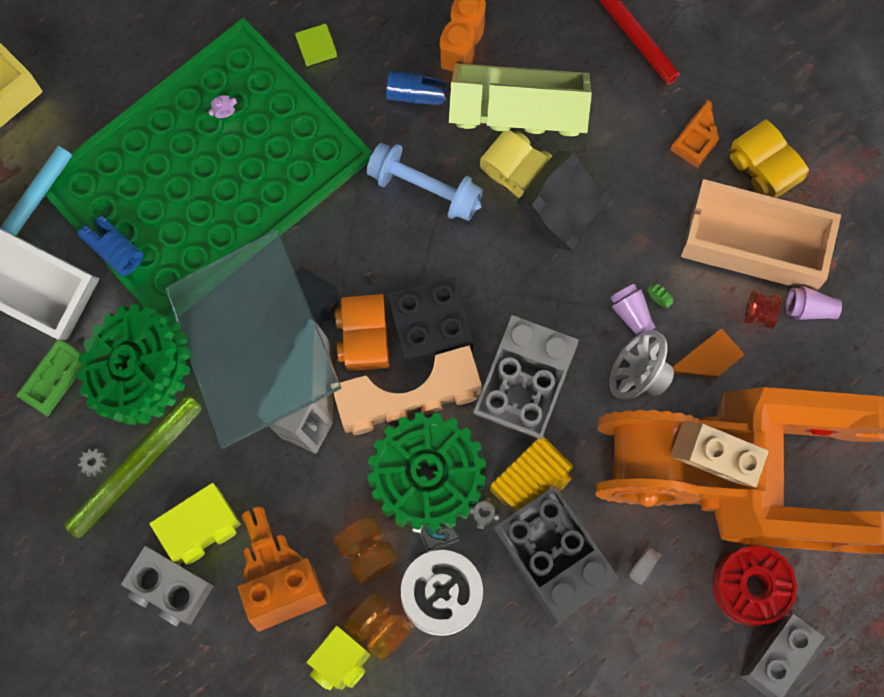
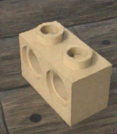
[670,421,769,487]

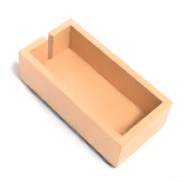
[680,179,841,291]

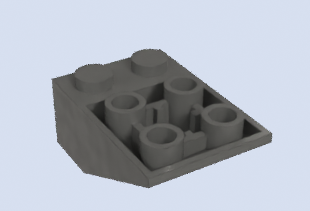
[494,486,620,625]

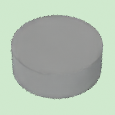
[629,547,661,585]

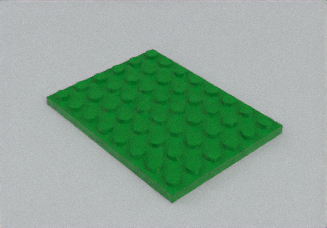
[45,18,373,322]

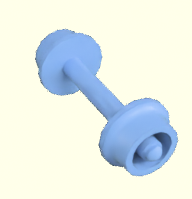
[367,143,483,221]

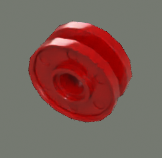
[712,545,797,627]

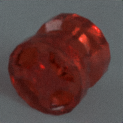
[744,289,782,330]

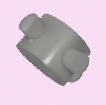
[469,497,500,529]

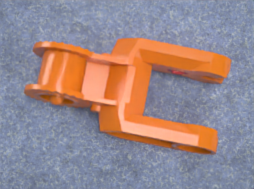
[595,387,884,554]

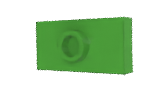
[16,339,83,417]

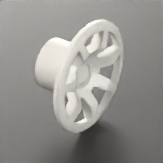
[609,330,674,400]

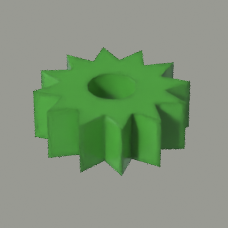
[647,283,674,309]

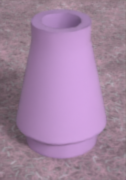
[610,284,656,336]
[785,286,842,320]

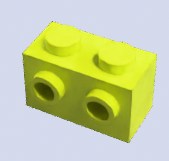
[149,483,242,565]
[306,626,371,690]

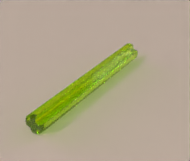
[64,396,202,538]

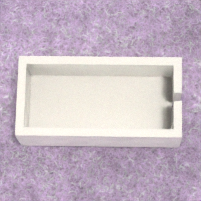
[0,228,100,340]

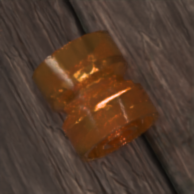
[332,515,400,585]
[344,591,414,663]

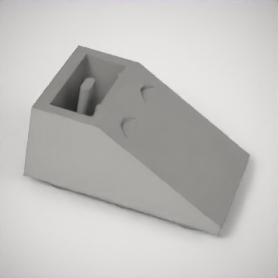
[473,315,579,440]
[258,321,335,454]

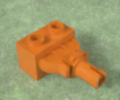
[237,507,327,632]

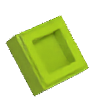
[295,24,337,67]

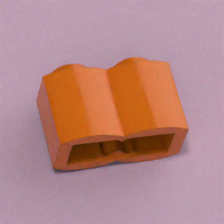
[440,0,486,72]
[335,294,390,372]

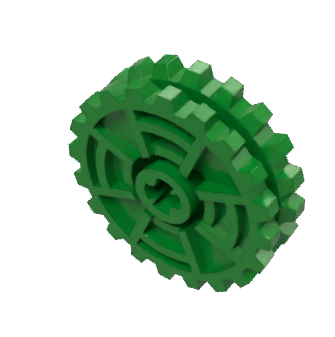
[77,304,191,425]
[367,412,486,534]

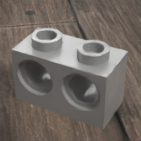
[121,546,214,626]
[741,614,825,697]

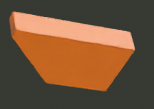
[670,100,719,168]
[673,328,745,379]

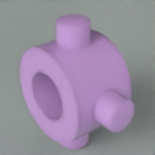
[209,95,237,118]

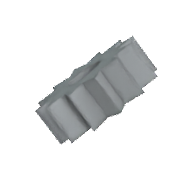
[78,448,107,477]

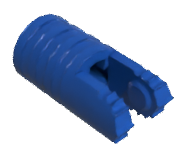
[386,70,449,105]
[76,215,143,276]

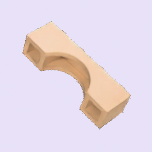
[331,346,482,435]

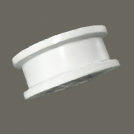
[401,550,483,636]

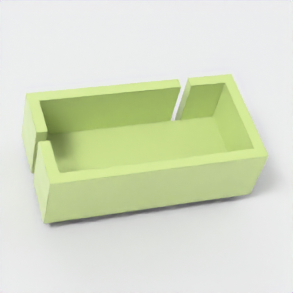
[449,63,592,136]

